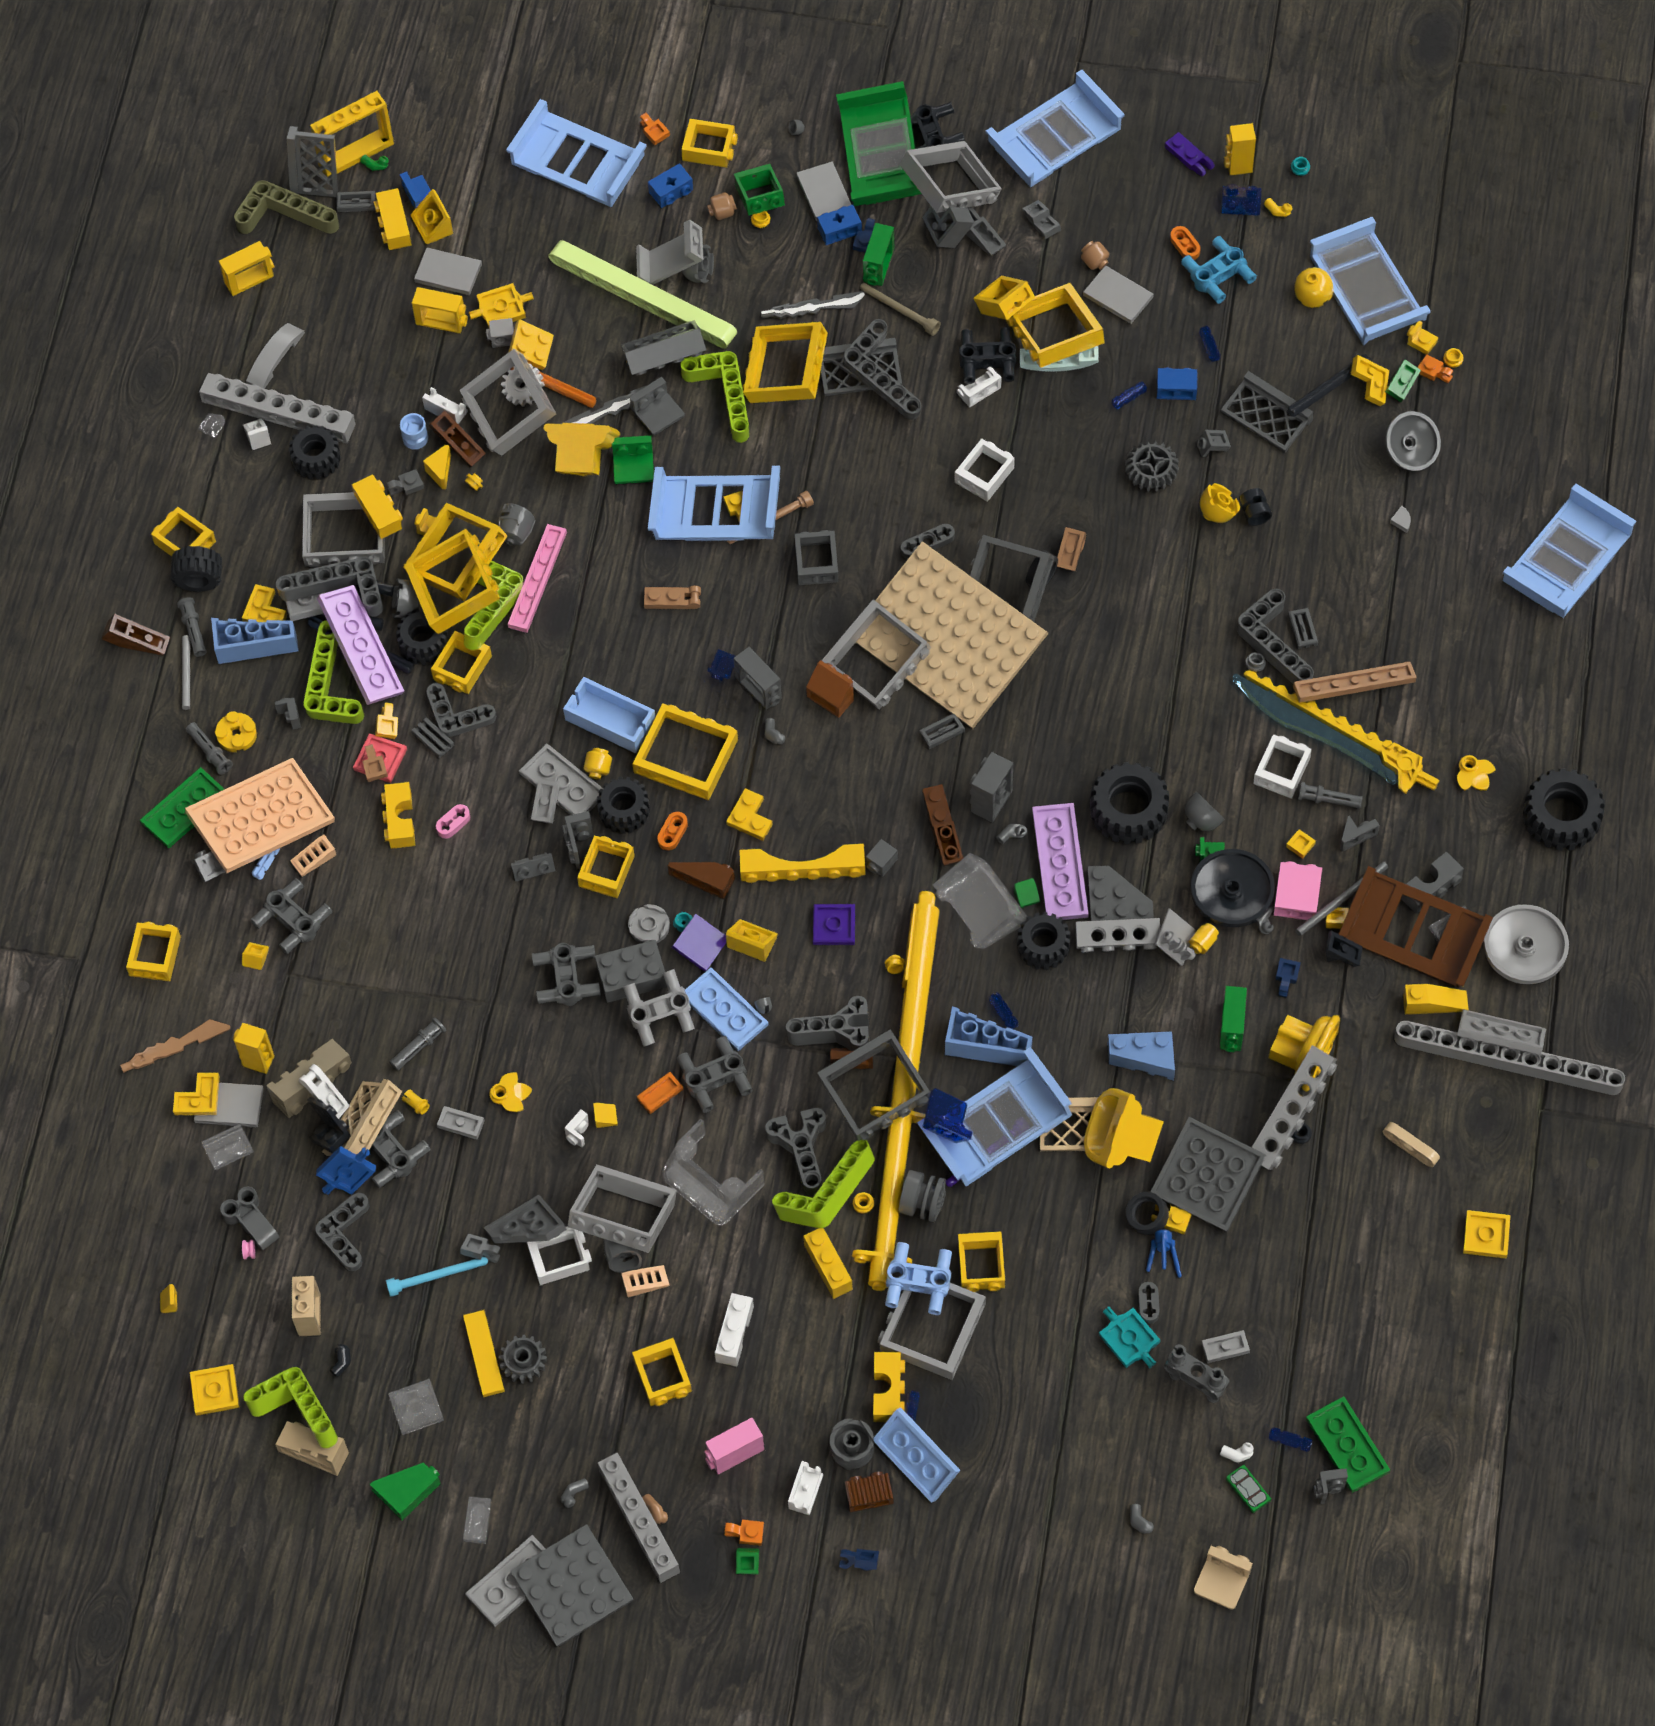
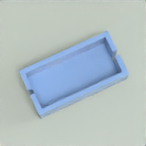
[563,677,655,753]

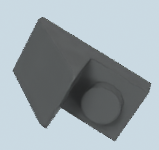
[1340,816,1380,852]

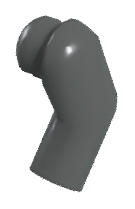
[764,718,785,745]
[996,824,1027,844]
[1130,1504,1154,1534]

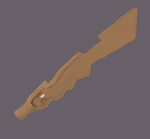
[120,1020,230,1073]

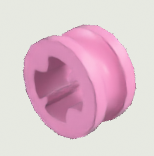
[242,1240,255,1259]

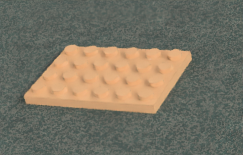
[185,758,335,873]

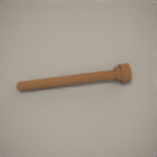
[727,490,814,544]

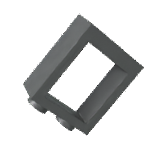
[795,530,839,585]
[734,647,782,710]

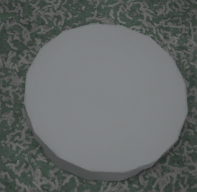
[628,904,670,943]

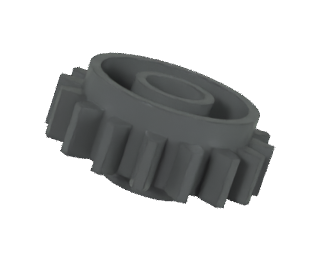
[499,1335,547,1384]

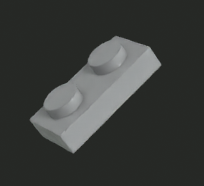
[531,779,560,824]
[437,1106,485,1139]
[1201,1330,1250,1363]

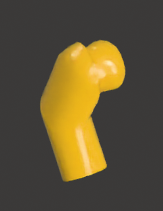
[1264,198,1292,217]

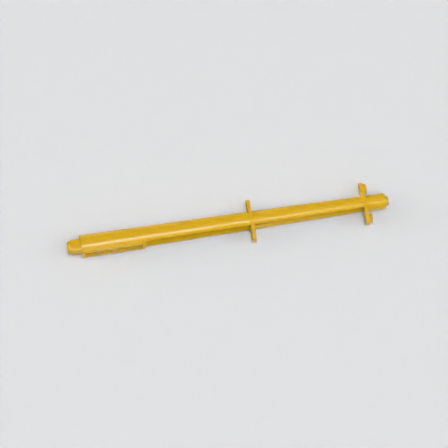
[852,891,940,1291]

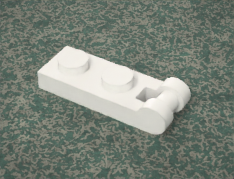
[299,1064,350,1119]

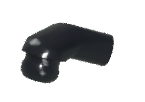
[330,1344,351,1377]

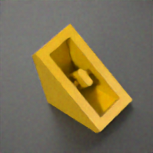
[423,445,451,489]

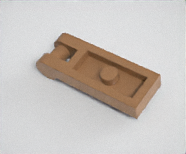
[644,586,701,609]

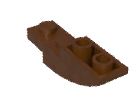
[922,784,964,866]

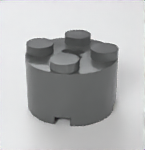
[830,1419,874,1470]

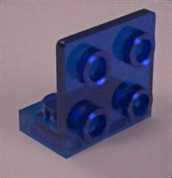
[922,1088,973,1143]

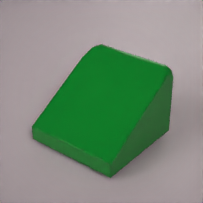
[1014,878,1040,908]
[736,1548,759,1574]

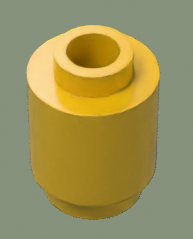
[1189,923,1219,954]

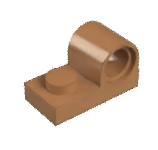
[1057,527,1086,571]

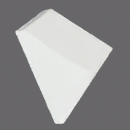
[243,418,271,450]

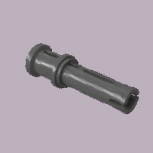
[177,597,207,657]
[186,722,233,775]
[1298,782,1362,809]
[389,1017,446,1071]

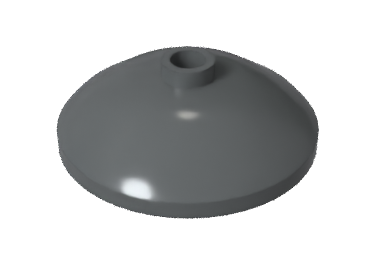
[1385,411,1441,471]

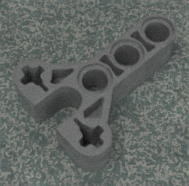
[786,996,870,1051]
[765,1108,826,1196]

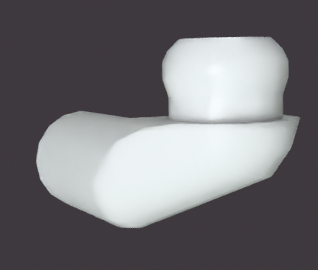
[1220,1443,1254,1463]

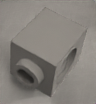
[486,318,514,348]

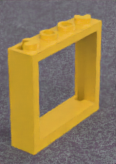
[310,91,394,177]
[1006,283,1104,368]
[743,322,828,403]
[403,503,507,601]
[404,529,500,634]
[633,703,738,800]

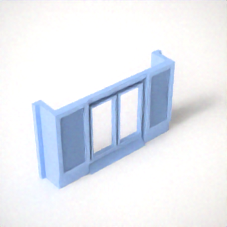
[506,99,647,207]
[648,466,780,541]

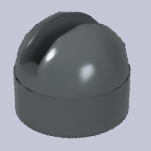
[788,120,805,135]
[754,997,772,1014]

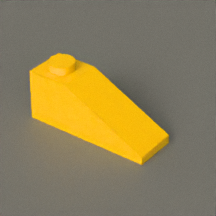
[1403,984,1468,1014]

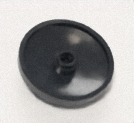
[1191,849,1275,928]

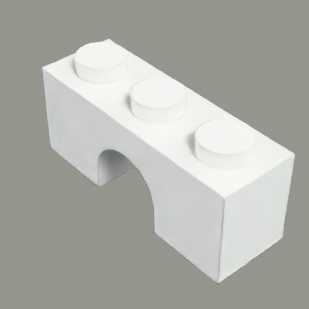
[715,1293,754,1367]

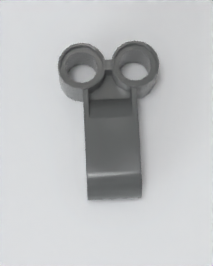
[220,1186,280,1251]

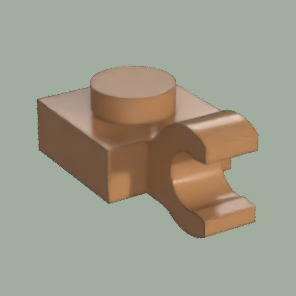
[362,744,388,782]

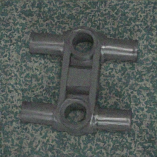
[250,878,333,954]
[532,943,601,1006]
[677,1036,753,1113]
[371,1110,431,1189]
[1164,1345,1230,1403]

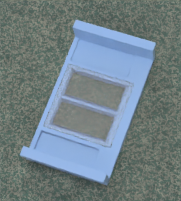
[986,70,1125,187]
[1503,484,1636,618]
[917,1047,1072,1186]

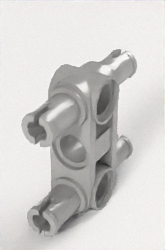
[623,969,695,1047]

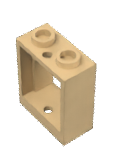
[292,1276,321,1336]

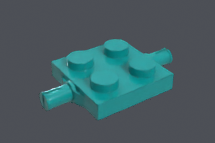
[1099,1307,1160,1368]

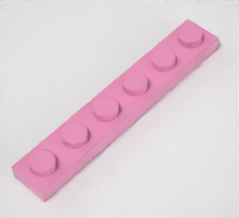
[508,524,567,633]

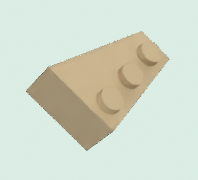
[275,1421,349,1476]

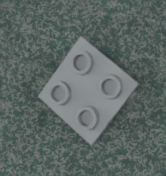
[1155,908,1196,966]

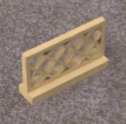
[322,1079,402,1156]
[1040,1097,1098,1151]

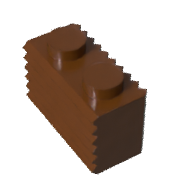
[845,1472,894,1512]

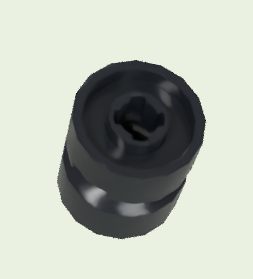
[1239,488,1272,526]

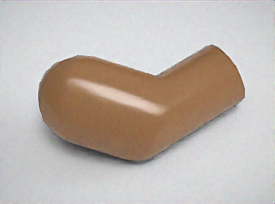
[643,1494,668,1524]

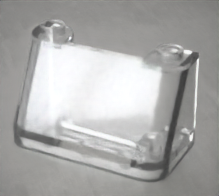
[933,853,1027,949]

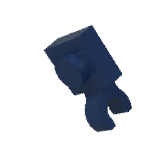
[853,218,875,253]
[1275,958,1301,998]
[839,1549,879,1571]

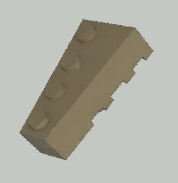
[266,1039,352,1118]

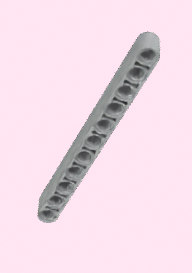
[1394,1021,1625,1095]

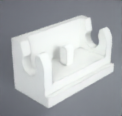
[957,367,1001,408]
[422,387,468,424]
[788,1461,823,1515]

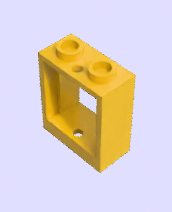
[682,119,738,168]
[219,241,274,296]
[973,276,1035,320]
[412,287,468,334]
[151,507,216,556]
[431,631,492,694]
[577,835,634,898]
[126,922,181,981]
[958,1232,1005,1292]
[632,1338,692,1406]

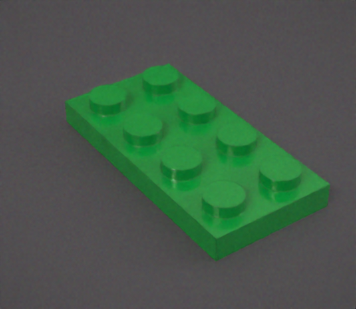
[140,767,225,849]
[1306,1396,1390,1493]

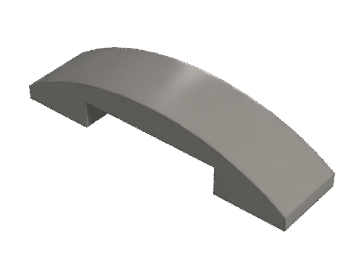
[246,323,305,389]

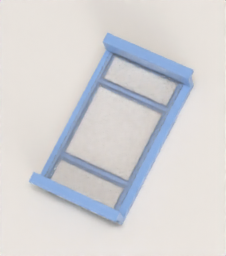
[1310,217,1430,345]

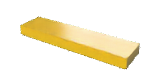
[463,1310,505,1397]

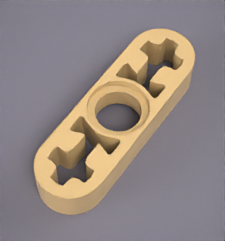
[1383,1122,1440,1167]

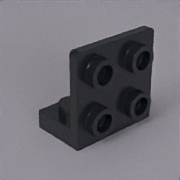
[307,1097,351,1154]

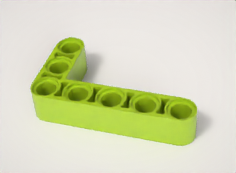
[681,351,749,442]
[464,561,523,650]
[304,620,364,724]
[772,1140,875,1228]
[243,1367,338,1448]

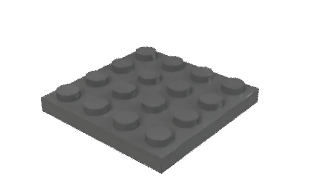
[1151,1117,1266,1232]
[510,1524,633,1647]

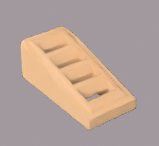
[290,835,336,877]
[621,1265,669,1297]

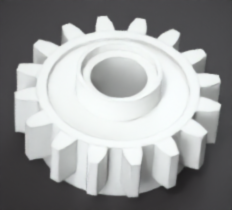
[501,364,545,407]

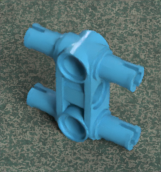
[1181,236,1257,304]

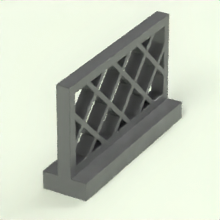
[287,126,338,197]
[821,338,902,396]
[1221,371,1313,453]

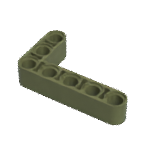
[234,180,339,234]

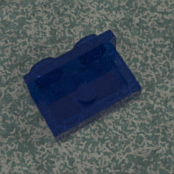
[1221,185,1261,215]

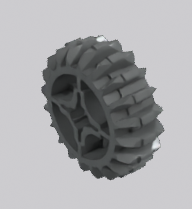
[1125,441,1179,492]

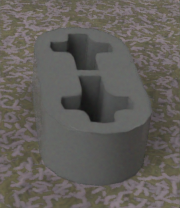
[1138,1282,1159,1324]

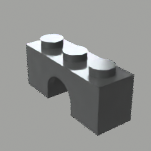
[1401,852,1464,914]

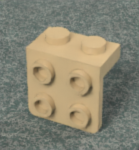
[1194,1546,1253,1609]

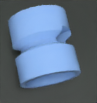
[400,413,428,449]

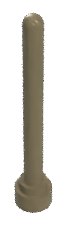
[860,283,941,336]

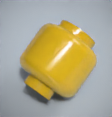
[583,748,612,779]

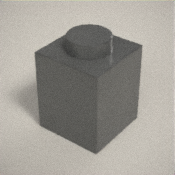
[866,839,898,877]

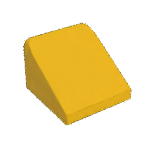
[242,942,269,970]
[593,1103,618,1128]
[160,1284,177,1313]

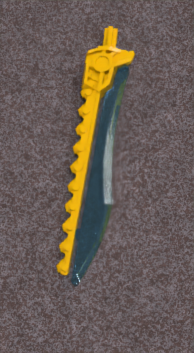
[1233,670,1440,794]

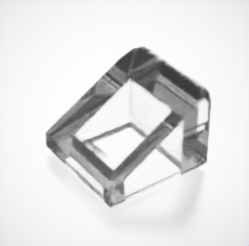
[198,413,225,437]

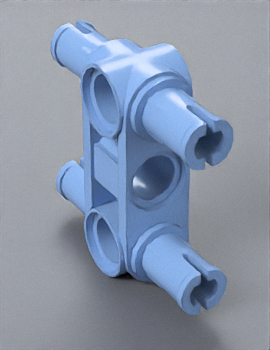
[885,1242,952,1315]

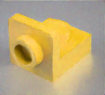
[1407,321,1438,355]
[414,508,436,536]

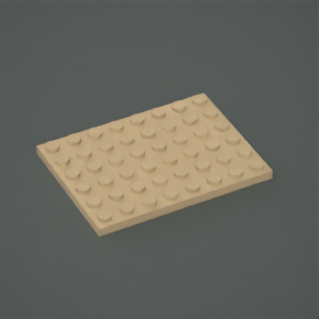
[856,542,1048,729]

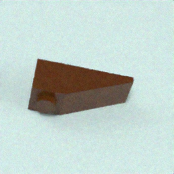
[429,410,486,467]
[102,614,170,656]
[668,862,735,899]

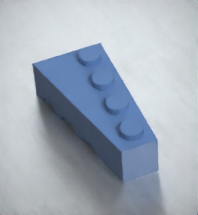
[211,618,298,664]
[945,1006,1032,1066]

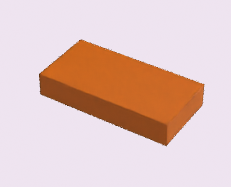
[637,1072,683,1114]

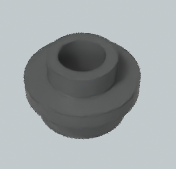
[1245,652,1266,672]

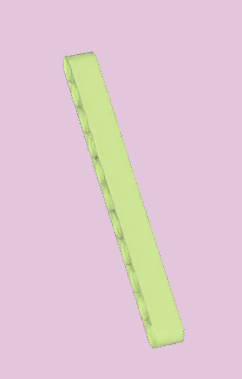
[548,240,737,348]

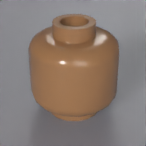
[707,192,737,220]
[1081,241,1110,270]

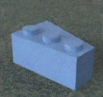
[1107,1032,1175,1081]

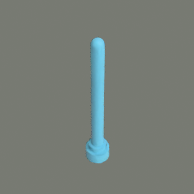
[386,1257,488,1297]

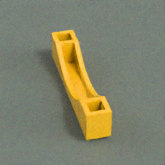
[740,844,865,883]

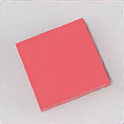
[353,733,407,783]

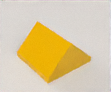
[411,189,453,244]
[726,919,778,962]

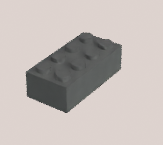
[621,320,706,376]

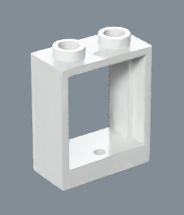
[955,439,1014,502]
[1254,734,1311,799]
[527,1226,592,1285]

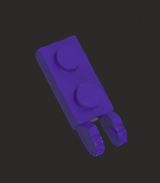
[1165,132,1215,176]

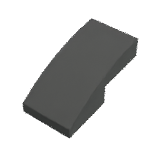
[1022,200,1061,239]

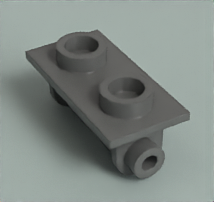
[511,852,555,881]

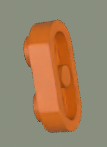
[1170,226,1200,260]
[658,812,688,850]

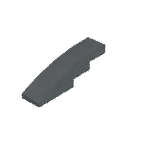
[966,207,1006,256]

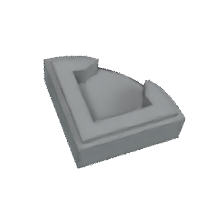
[1390,506,1411,533]

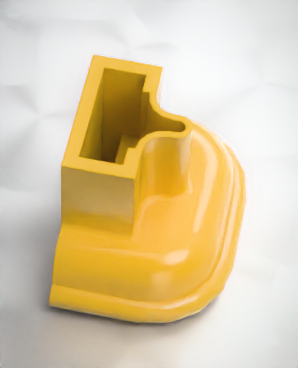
[544,423,620,476]
[1269,1015,1340,1091]
[1084,1088,1164,1168]

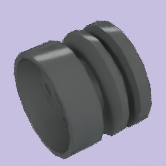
[899,1170,946,1222]

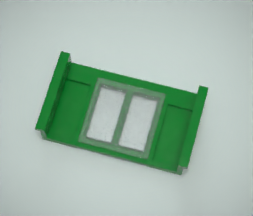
[836,81,922,206]

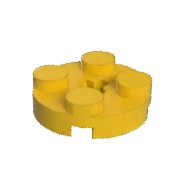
[215,711,257,752]

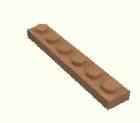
[1293,662,1417,703]

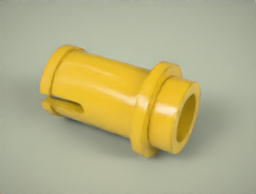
[402,1090,430,1115]

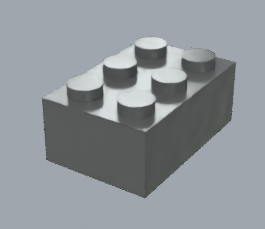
[970,752,1013,823]
[595,940,667,1003]

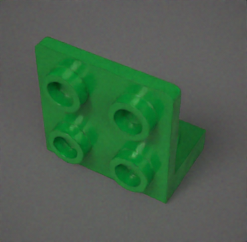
[612,436,654,484]

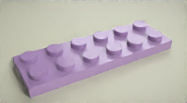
[317,585,404,705]
[1032,803,1088,920]

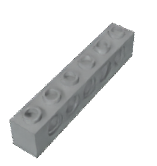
[1252,1045,1337,1170]
[598,1453,680,1583]

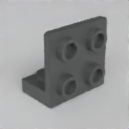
[629,377,685,436]
[562,811,593,870]

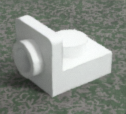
[565,1110,589,1147]

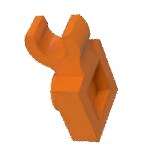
[640,113,670,145]
[1418,355,1453,383]
[725,1520,764,1546]

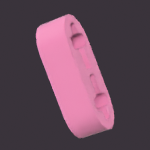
[436,804,470,839]

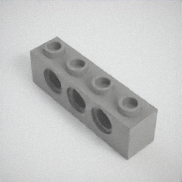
[1075,918,1160,952]

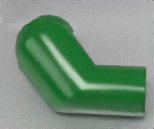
[360,155,389,171]

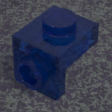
[707,649,736,681]

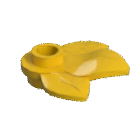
[1457,755,1496,791]
[489,1072,532,1112]

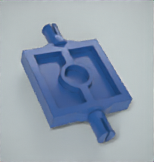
[316,1146,376,1195]

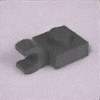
[387,469,424,496]
[460,1234,500,1263]

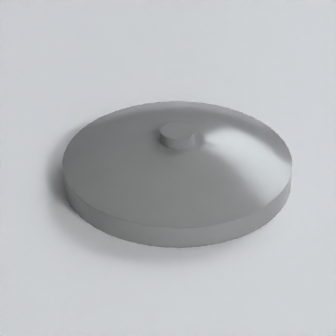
[1484,905,1569,984]

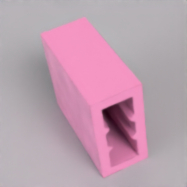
[1273,861,1322,920]
[704,1418,764,1474]

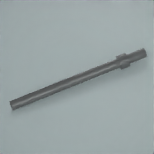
[1295,862,1388,936]

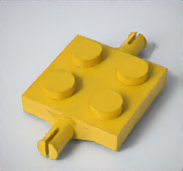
[469,283,534,329]

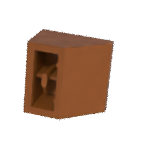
[806,660,854,718]

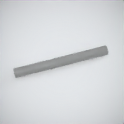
[182,635,190,710]

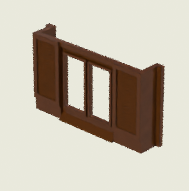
[1339,866,1493,988]

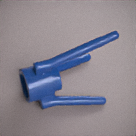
[1146,1230,1182,1278]

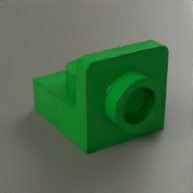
[1195,837,1225,863]

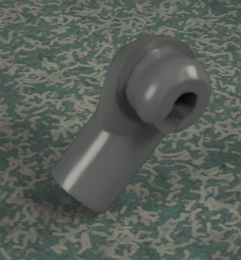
[1256,906,1274,934]
[561,1478,589,1508]

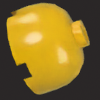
[1294,267,1334,308]
[1199,483,1240,523]

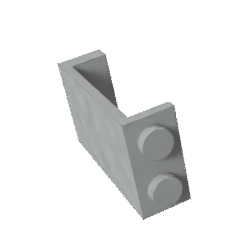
[636,220,703,285]

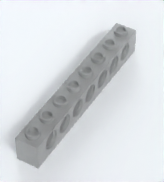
[199,373,356,444]

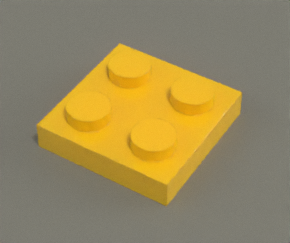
[508,319,554,370]
[1463,1210,1510,1258]
[190,1364,240,1416]

